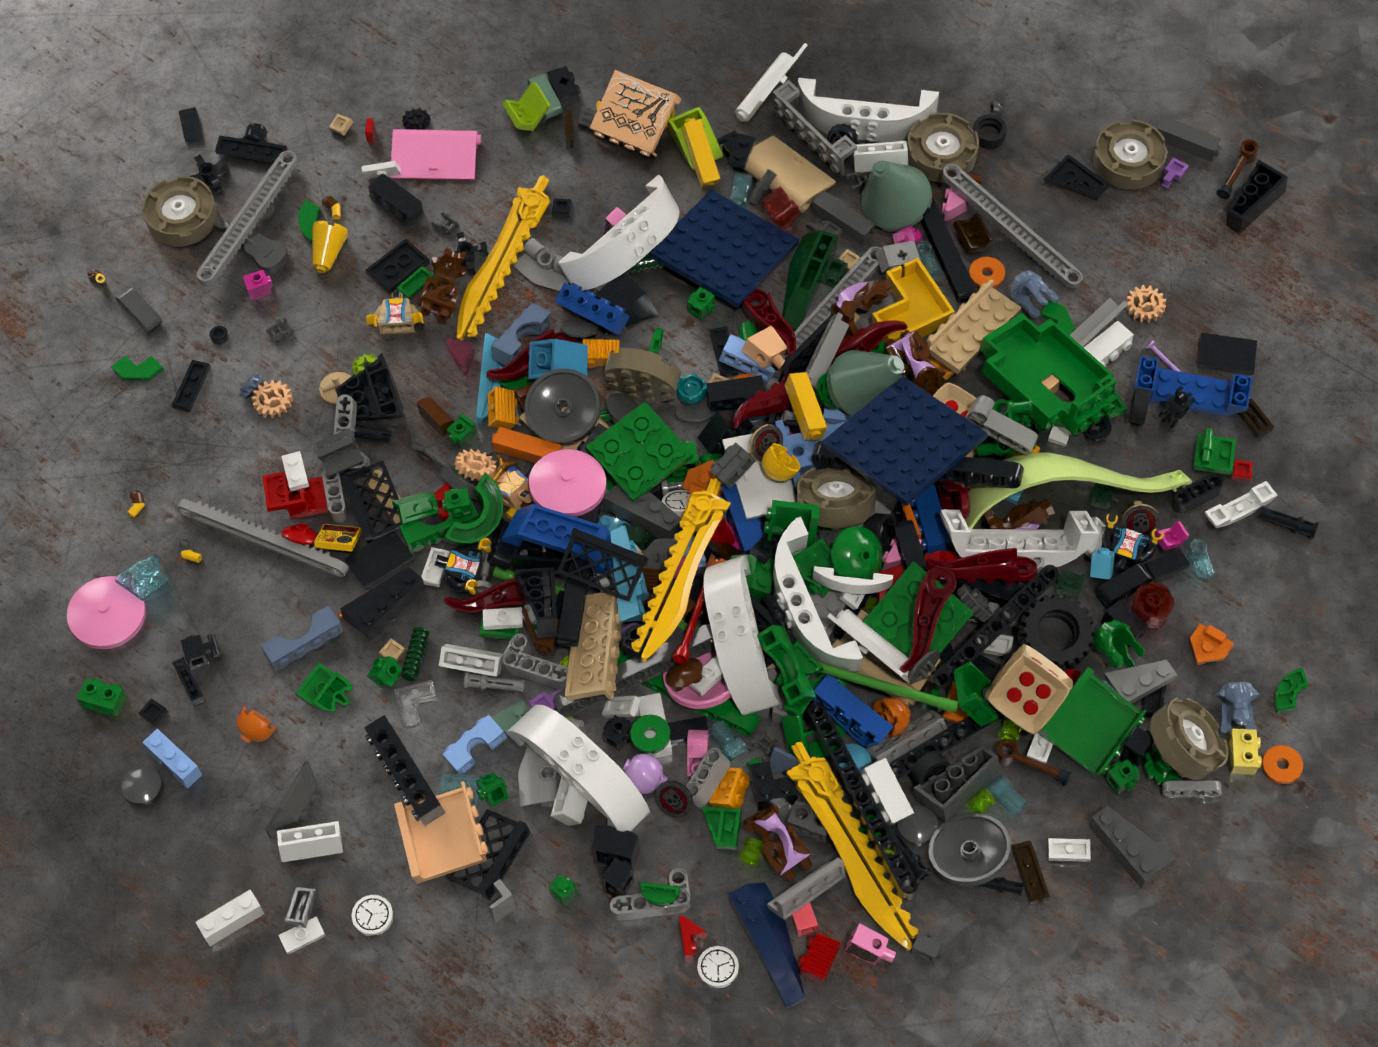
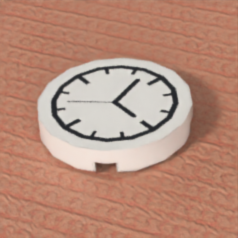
[662,490,691,517]
[351,895,393,936]
[697,946,739,989]

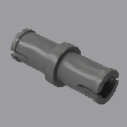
[748,169,777,205]

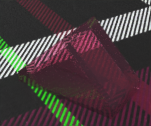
[445,338,475,376]

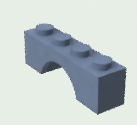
[491,303,551,366]
[261,605,343,671]

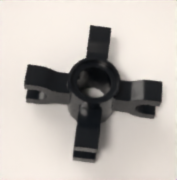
[190,155,230,194]
[446,232,488,275]
[1158,386,1195,429]

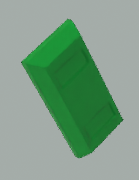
[396,266,434,299]

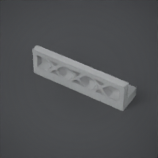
[1070,298,1128,347]
[805,312,849,390]
[866,710,947,764]
[767,858,846,920]

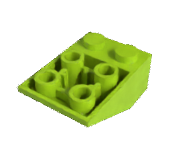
[668,107,724,170]

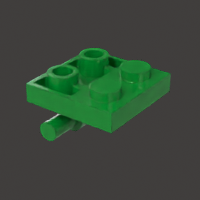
[1193,428,1236,475]

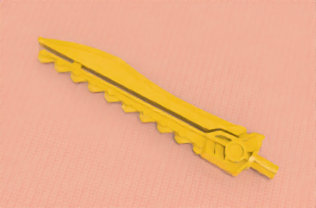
[456,175,550,342]
[631,478,731,662]
[786,742,919,951]

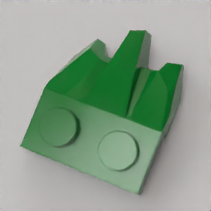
[295,663,354,712]

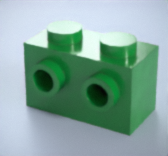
[76,678,127,718]

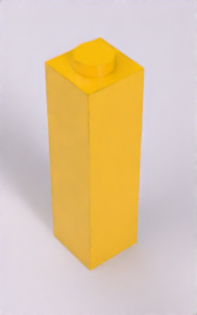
[681,118,720,188]
[785,372,827,440]

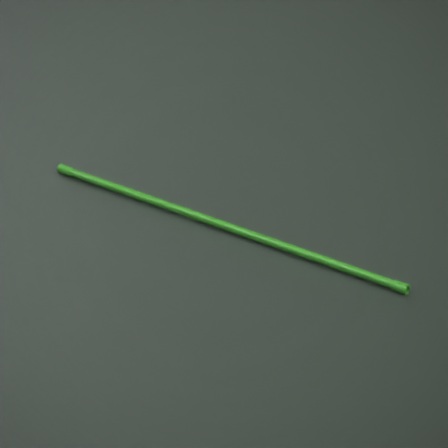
[493,567,959,713]

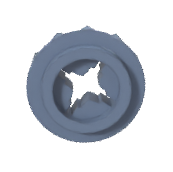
[239,373,263,398]

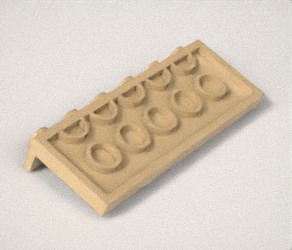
[926,279,1022,374]
[565,590,623,701]

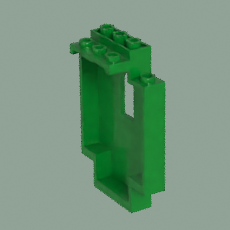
[979,313,1117,436]

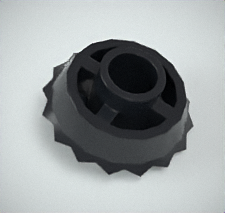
[827,123,860,145]
[620,624,653,659]

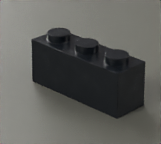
[368,173,423,225]
[706,375,765,412]

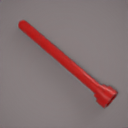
[672,584,705,664]

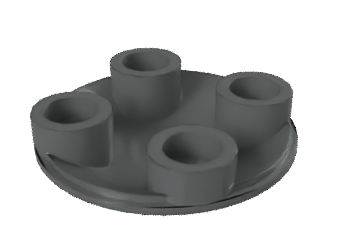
[605,393,638,423]
[121,766,162,804]
[897,805,938,845]

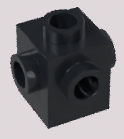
[603,715,632,751]

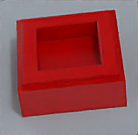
[365,118,375,143]
[1231,459,1253,482]

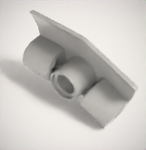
[512,238,569,292]
[518,745,558,808]

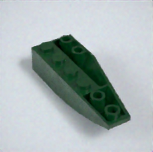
[782,230,838,331]

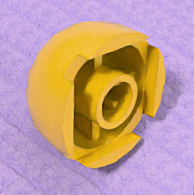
[762,443,801,482]

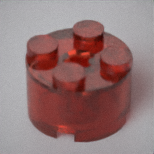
[760,187,801,230]
[1131,582,1174,629]

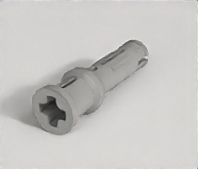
[464,671,525,692]

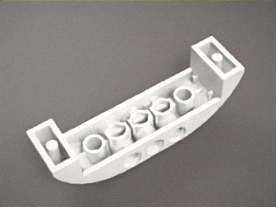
[797,78,939,142]
[558,175,680,291]
[940,510,1100,572]
[773,517,863,671]
[704,555,781,715]
[506,705,650,832]

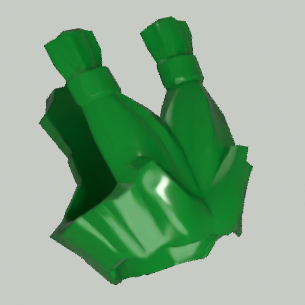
[1093,619,1146,669]

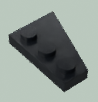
[1044,154,1109,199]

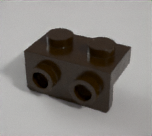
[953,213,993,253]

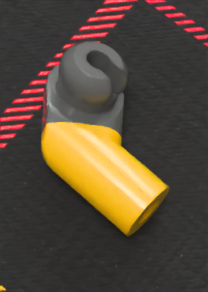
[178,539,202,563]

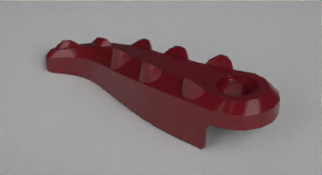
[741,289,796,358]
[810,320,908,372]
[486,329,578,381]
[732,372,800,429]
[935,480,970,520]
[926,548,1037,585]
[900,566,957,673]
[444,578,523,613]

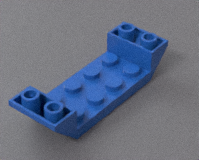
[1134,356,1253,417]
[501,504,613,576]

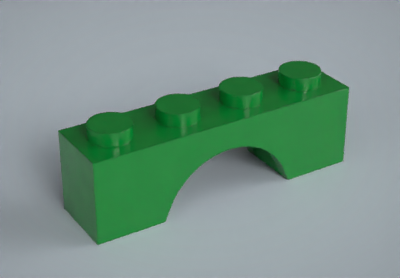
[399,498,479,552]
[757,625,817,707]

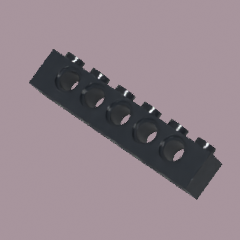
[364,715,446,826]

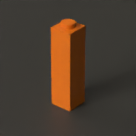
[491,427,563,464]

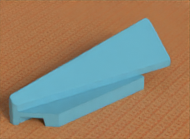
[476,333,504,424]
[610,526,649,622]

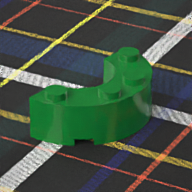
[442,473,503,546]

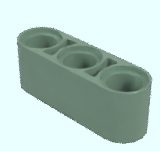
[528,74,563,119]

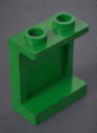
[764,500,819,546]
[953,662,998,727]

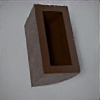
[417,397,455,437]

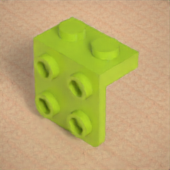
[502,82,550,131]

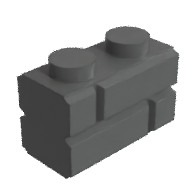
[710,442,755,489]

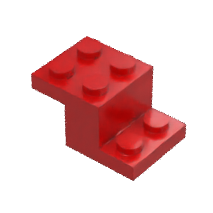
[262,472,329,519]

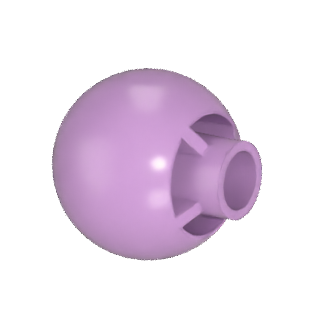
[622,754,668,794]

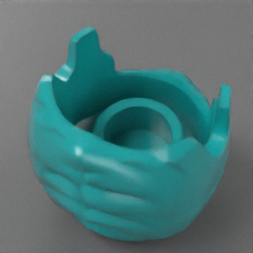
[676,373,707,405]

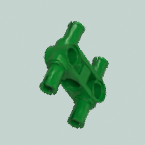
[977,399,1036,457]

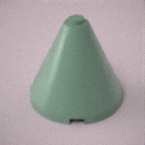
[861,161,932,232]
[827,350,904,419]

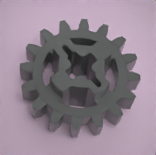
[957,584,993,622]

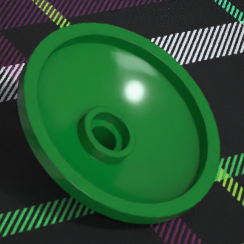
[831,526,883,580]

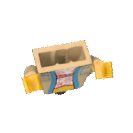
[366,291,424,334]

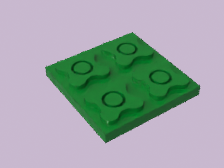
[585,402,693,503]
[863,561,975,658]

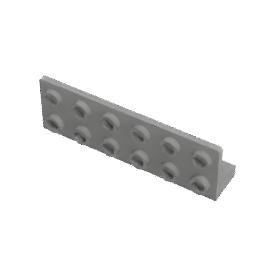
[773,80,857,177]

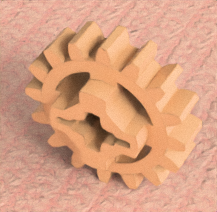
[1125,285,1166,323]
[252,380,293,419]
[454,449,496,481]

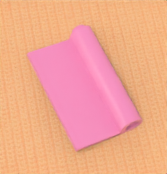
[390,129,482,180]

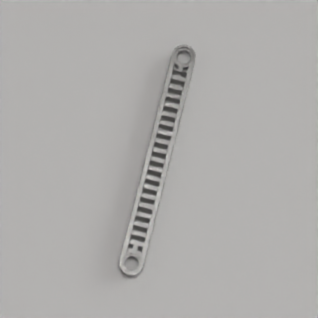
[197,151,297,286]
[942,164,1083,289]
[771,246,880,377]
[176,499,349,578]

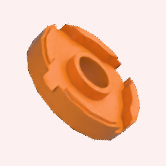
[969,257,1006,289]
[1262,745,1303,785]

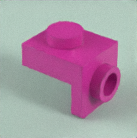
[892,225,923,248]
[1155,521,1189,551]

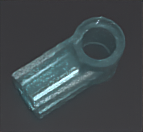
[730,172,753,207]
[916,241,941,279]
[1186,539,1215,580]
[709,720,747,761]
[986,774,1027,816]

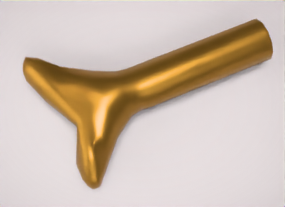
[491,455,519,482]

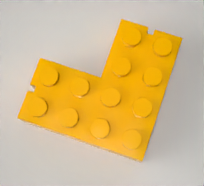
[871,258,955,347]

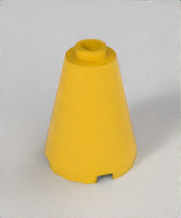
[312,221,348,273]

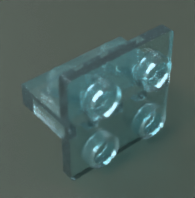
[115,554,169,601]

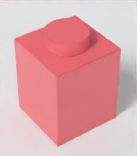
[791,902,818,938]

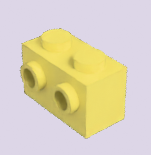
[1229,729,1262,775]

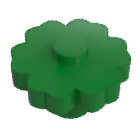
[1143,748,1182,785]

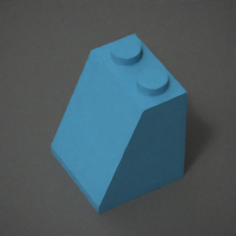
[528,339,588,380]

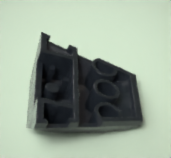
[595,272,659,336]
[335,353,403,421]

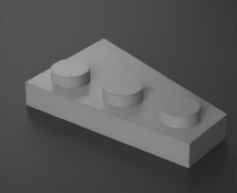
[1105,660,1178,704]

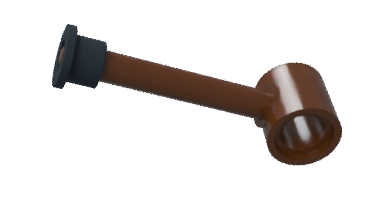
[1216,139,1259,199]
[995,739,1072,786]

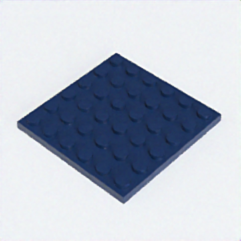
[649,190,799,308]
[822,376,987,506]

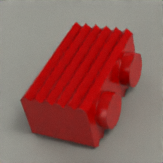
[798,932,840,984]

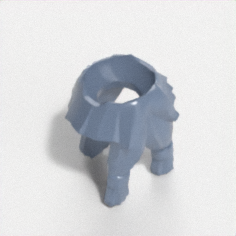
[1008,270,1060,319]
[1215,682,1260,734]

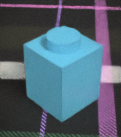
[1090,548,1115,579]

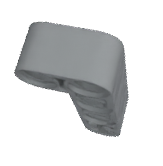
[333,394,370,471]
[965,396,1038,455]
[502,634,568,690]
[610,868,691,921]

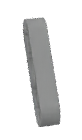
[1162,781,1222,797]

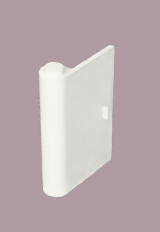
[735,43,807,122]
[722,434,798,520]
[827,609,913,684]

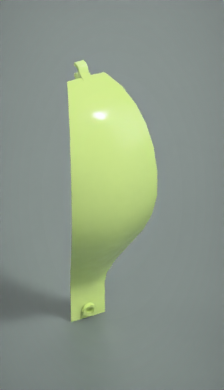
[965,452,1192,529]

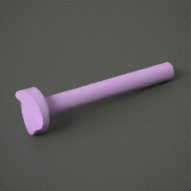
[1145,340,1181,372]

